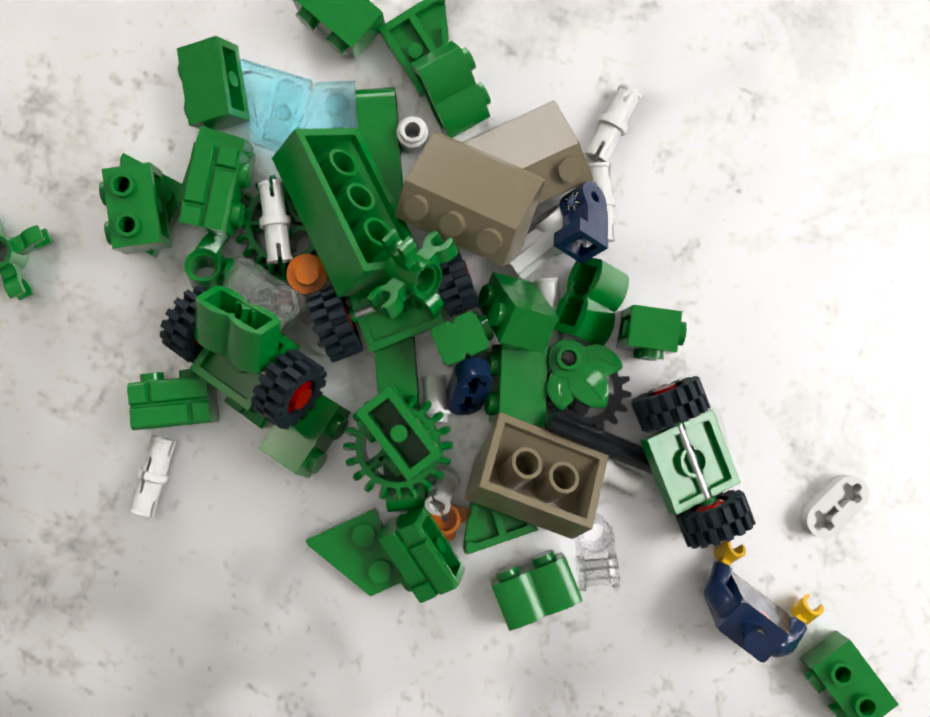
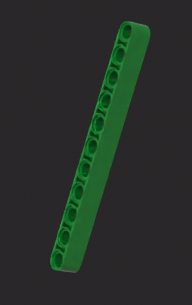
[356,87,427,512]

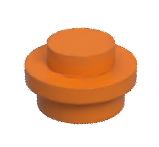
[286,254,327,295]

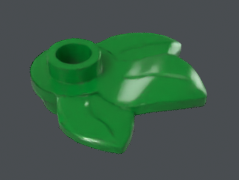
[546,339,623,410]

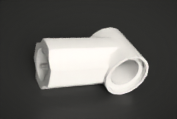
[508,204,564,280]

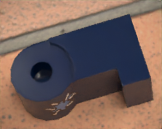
[553,181,608,264]

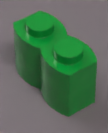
[410,41,491,138]
[554,258,629,346]
[194,285,281,374]
[490,550,583,631]

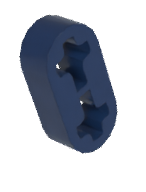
[446,358,492,415]

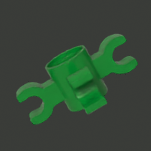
[0,220,53,301]
[367,229,458,319]

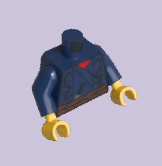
[704,540,824,663]

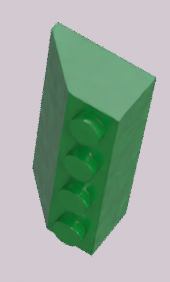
[272,128,420,297]

